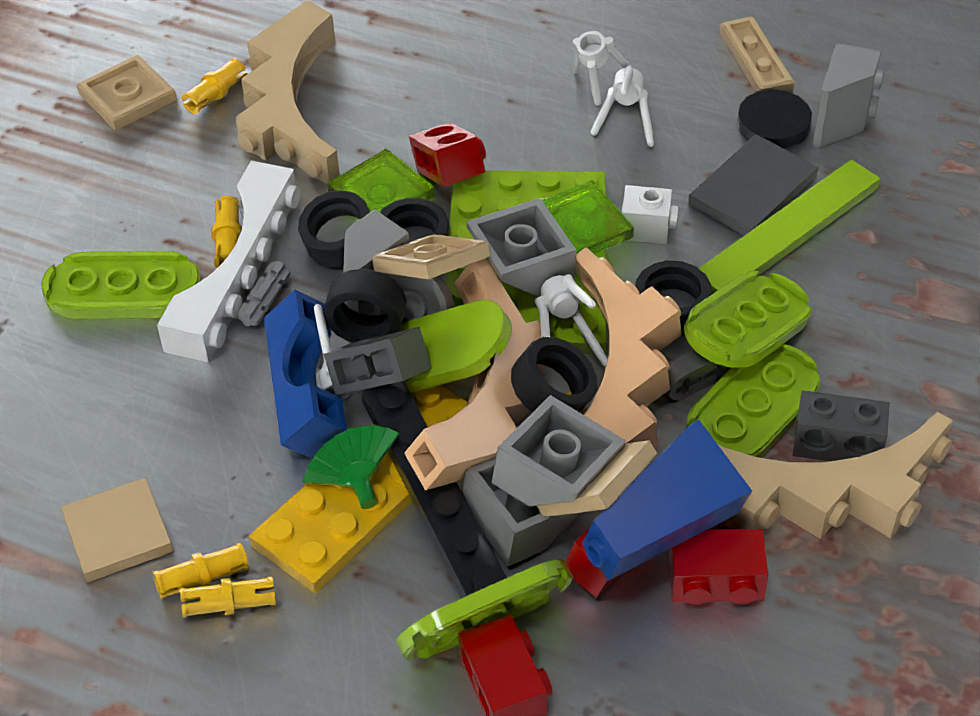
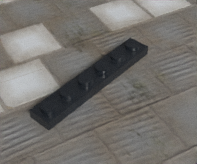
[362,381,507,598]

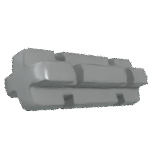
[237,261,290,327]

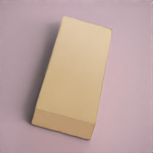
[719,16,795,92]

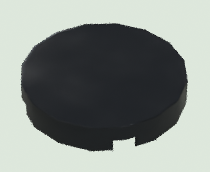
[737,89,812,148]

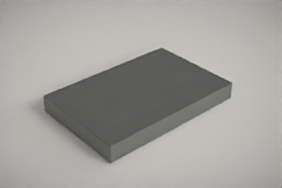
[688,134,818,235]

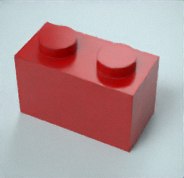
[668,529,769,605]
[458,615,553,716]

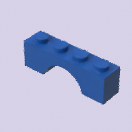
[264,289,347,458]

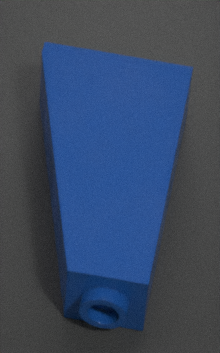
[582,420,752,581]

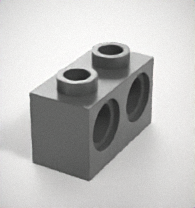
[323,327,432,395]
[792,390,890,461]

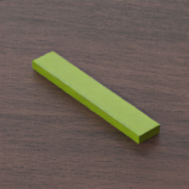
[698,159,881,295]

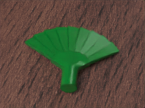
[302,425,400,509]

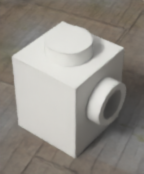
[620,185,679,244]

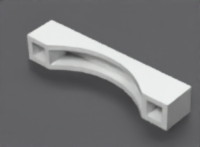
[157,160,300,363]

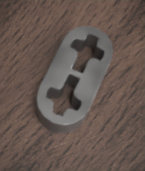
[666,351,731,400]

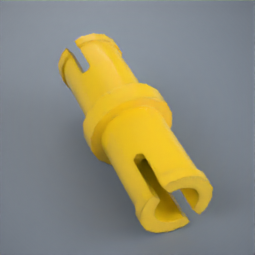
[181,58,247,114]
[211,196,242,268]
[152,542,249,600]
[180,576,276,618]

